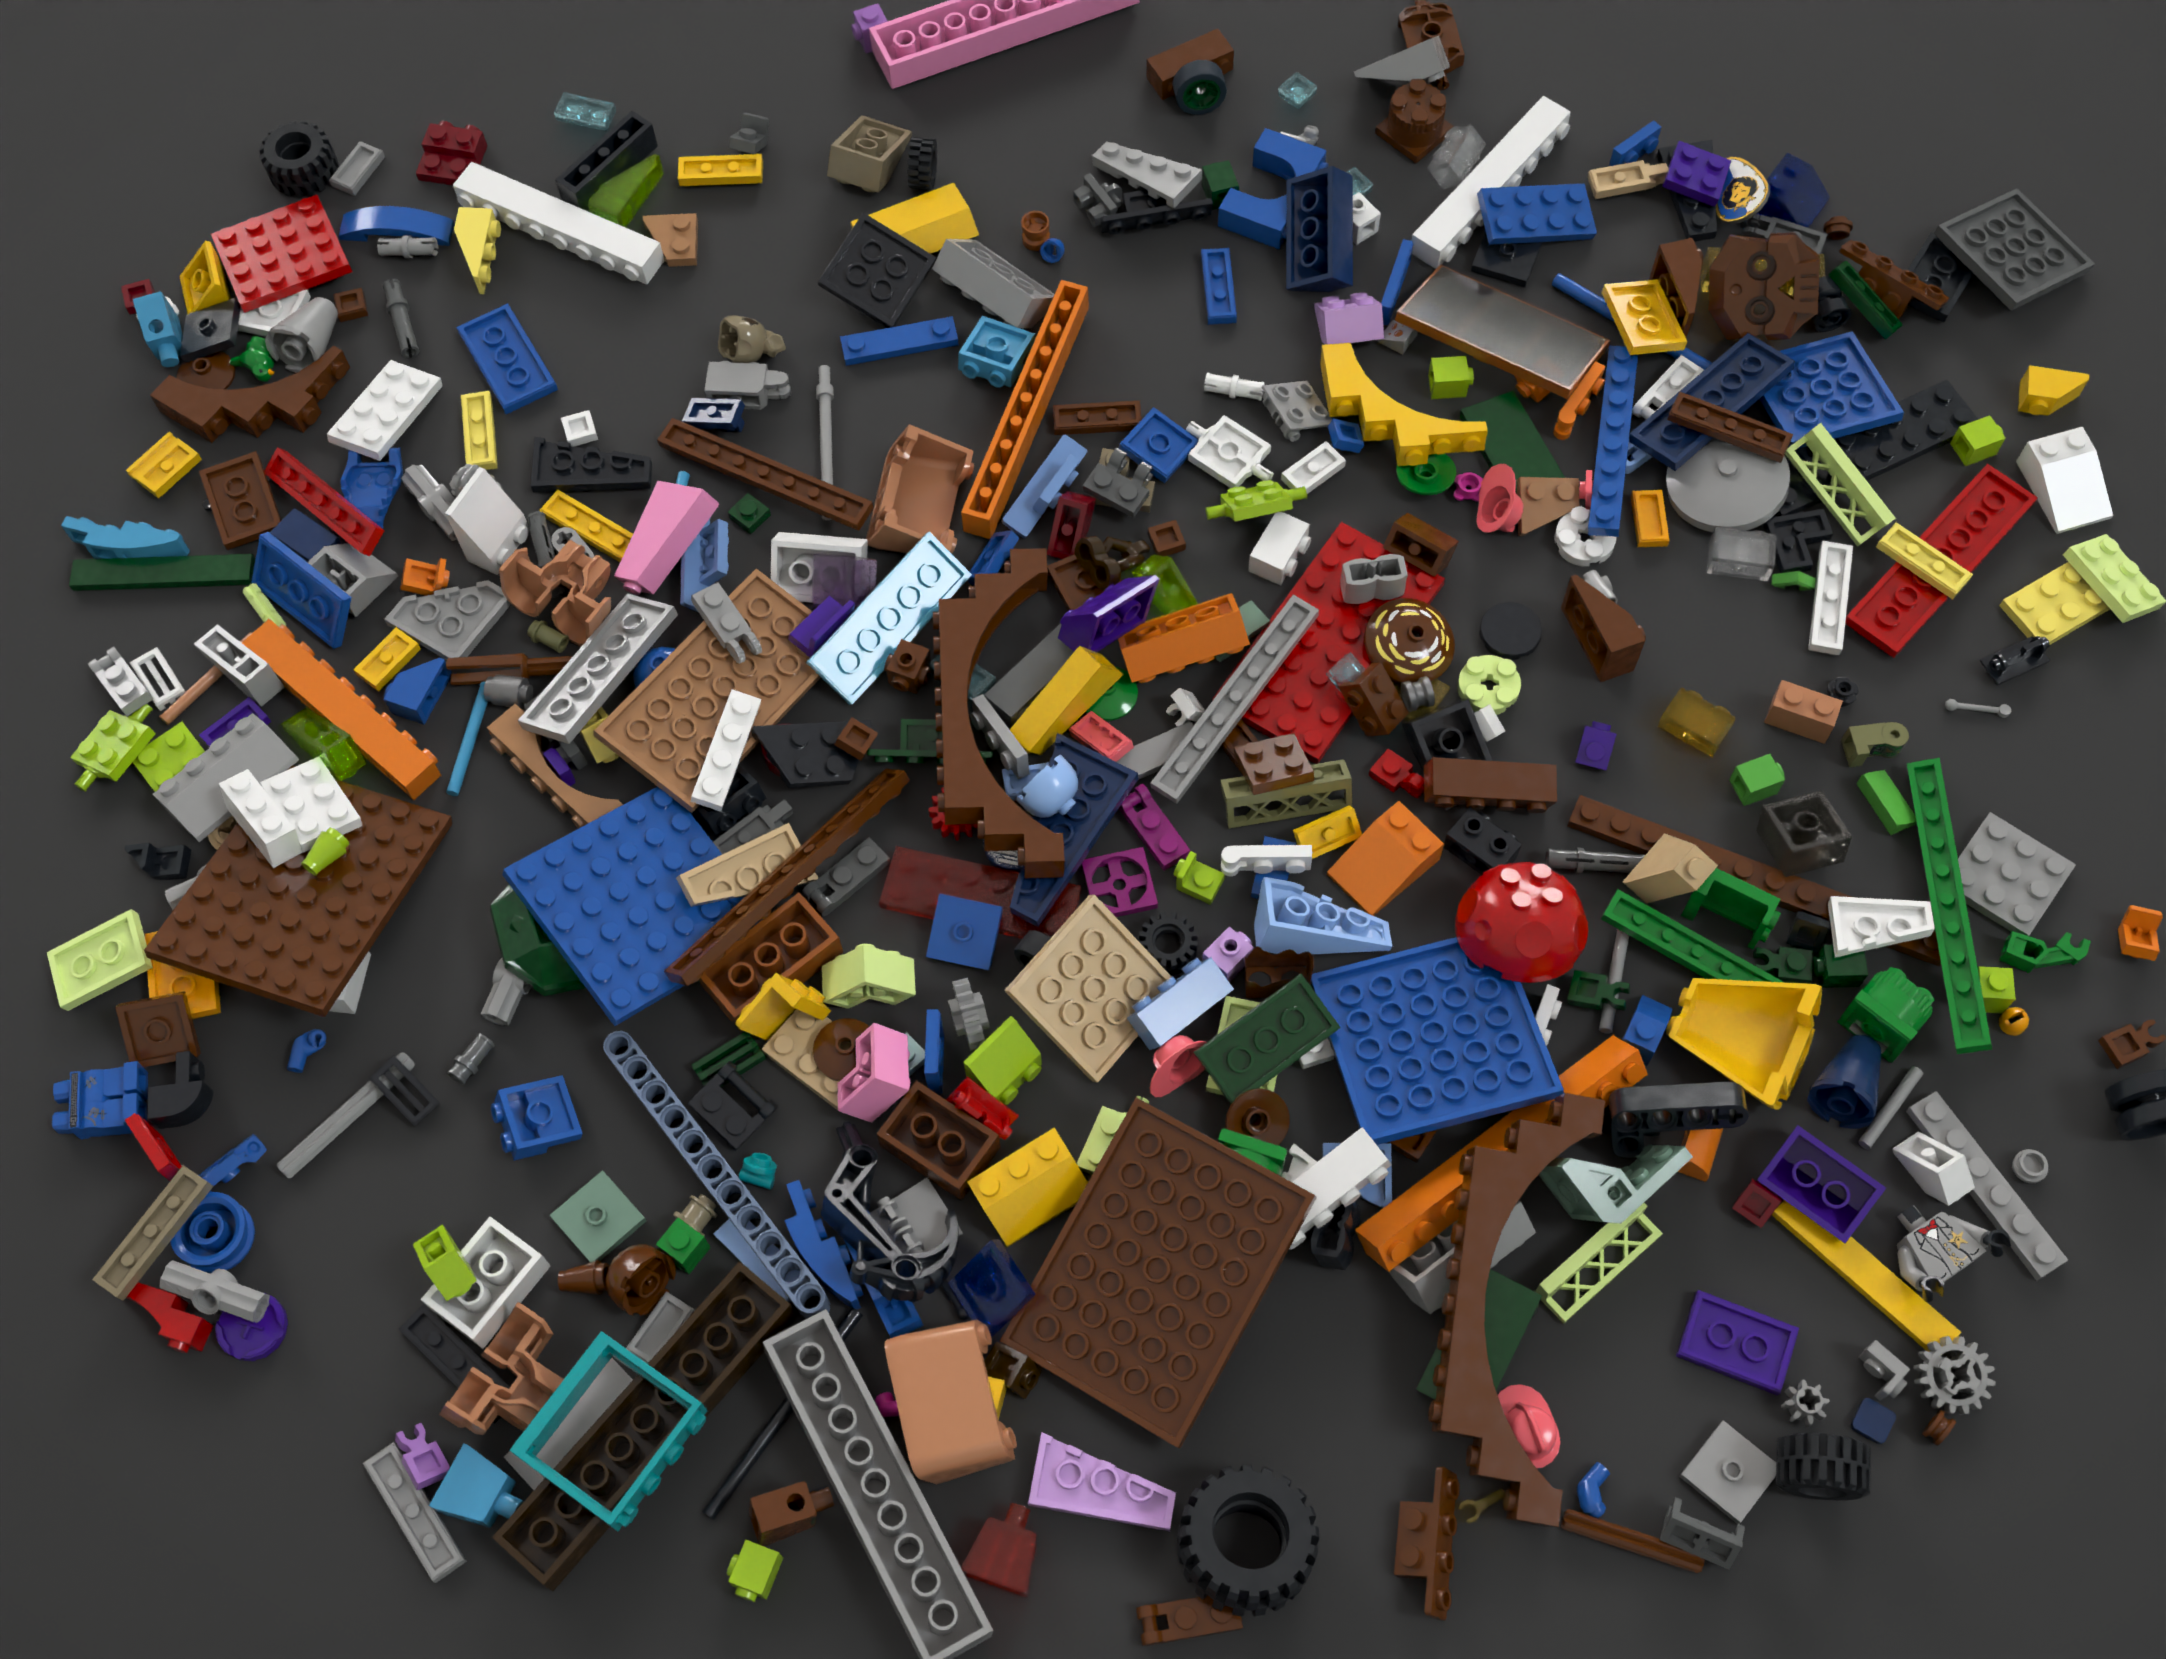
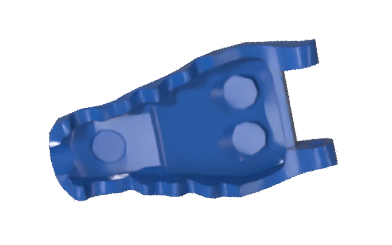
[341,447,403,529]

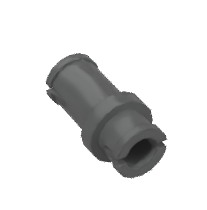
[447,1033,495,1085]

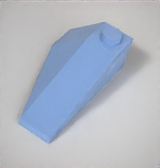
[1254,877,1392,954]

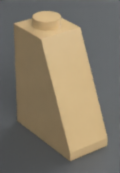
[1623,833,1718,903]

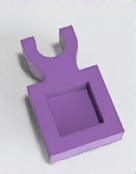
[395,1423,450,1491]

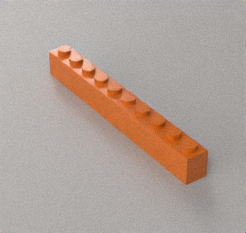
[961,280,1089,539]
[1355,1035,1648,1272]

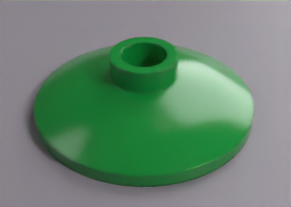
[1396,454,1456,495]
[1085,666,1138,721]

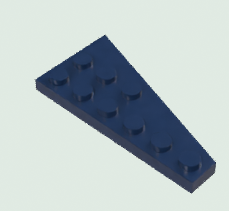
[1010,733,1139,927]

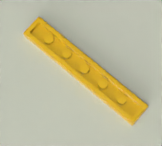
[1772,1200,1961,1352]

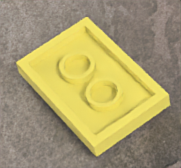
[1999,562,2110,645]

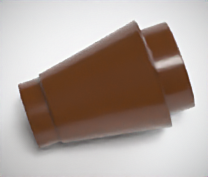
[558,1260,610,1295]

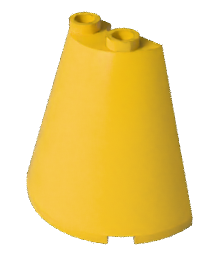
[1666,978,1822,1110]

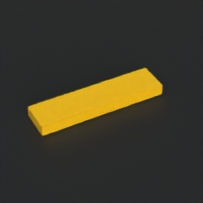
[539,489,633,562]

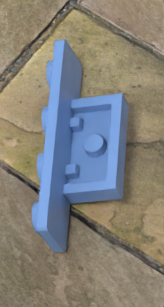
[1002,435,1087,538]
[680,519,729,612]

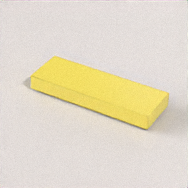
[461,391,498,470]
[1876,522,1973,600]

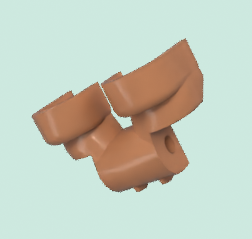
[499,540,611,646]
[439,1302,564,1435]

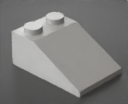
[1354,36,1450,83]

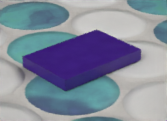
[1676,1290,1799,1396]

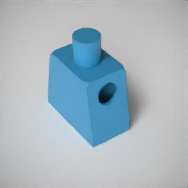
[133,291,183,367]
[429,1443,524,1527]

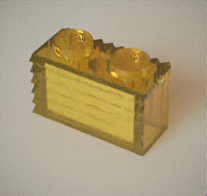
[1657,688,1736,758]

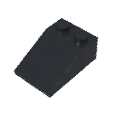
[1402,699,1493,811]

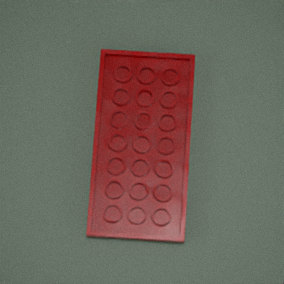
[1212,522,1445,764]

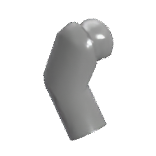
[1280,125,1319,145]

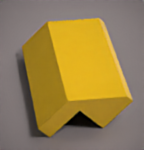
[850,183,979,254]

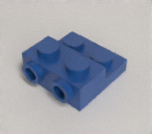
[491,1075,583,1160]

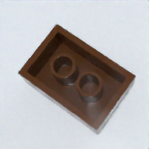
[876,1080,1001,1201]

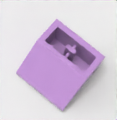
[1314,293,1384,345]

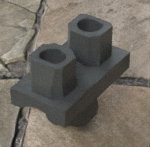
[1073,173,1123,227]

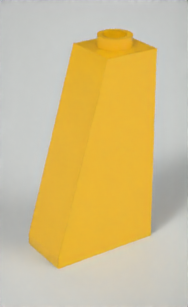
[1010,646,1123,755]

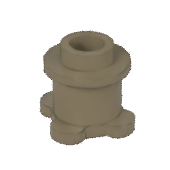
[673,1194,718,1236]

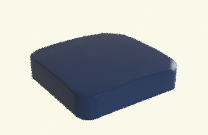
[1851,1398,1896,1444]

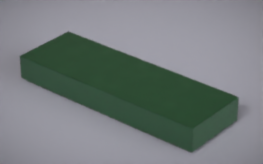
[1828,261,1903,340]

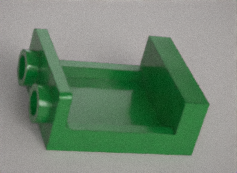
[1681,868,1781,949]

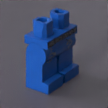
[52,1061,148,1139]

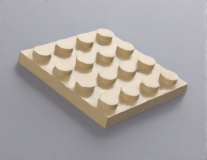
[1004,895,1172,1083]

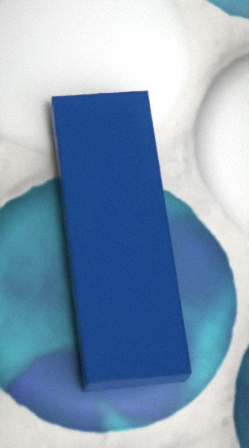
[1381,239,1413,325]
[1201,248,1237,325]

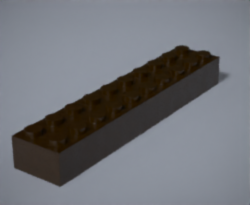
[492,1261,796,1591]

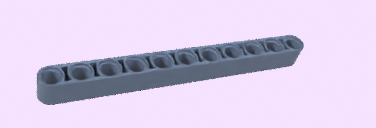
[603,1031,830,1319]

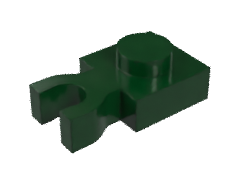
[1753,946,1812,984]
[1567,970,1630,1011]

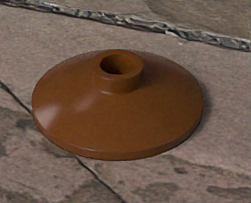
[177,351,236,389]
[813,1018,870,1081]
[1225,1088,1290,1146]

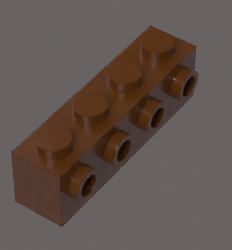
[1424,757,1557,813]

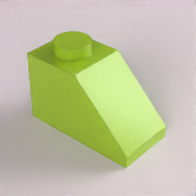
[413,1224,477,1301]

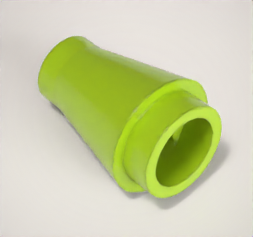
[301,827,350,876]

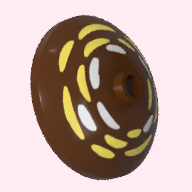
[1364,598,1455,684]

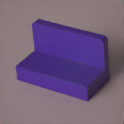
[788,595,855,657]

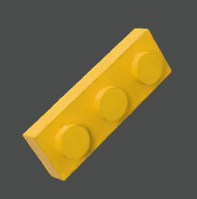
[678,154,763,186]

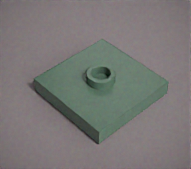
[550,1170,647,1262]

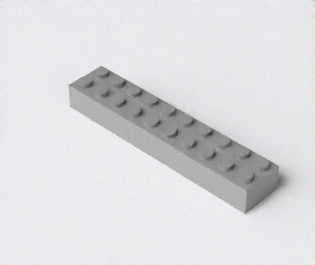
[763,1309,993,1659]

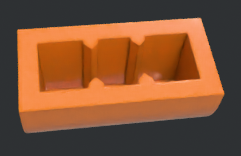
[1678,1128,1724,1182]

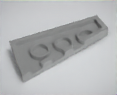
[1092,142,1202,208]

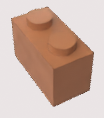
[1764,680,1843,744]

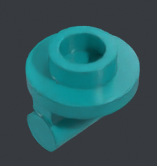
[739,1153,777,1190]

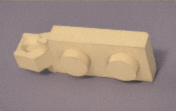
[1587,160,1668,199]

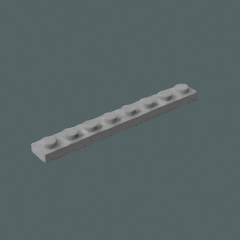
[1150,594,1319,804]

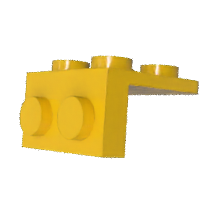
[736,973,831,1040]

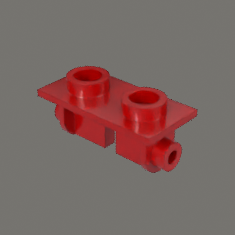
[946,1076,1019,1140]

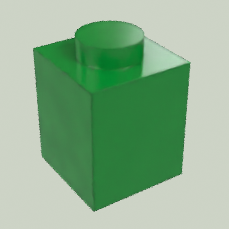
[656,1217,711,1275]

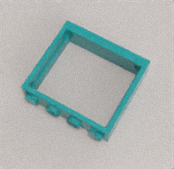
[510,1331,707,1532]

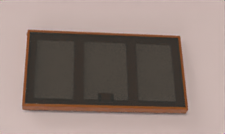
[1395,265,1611,399]

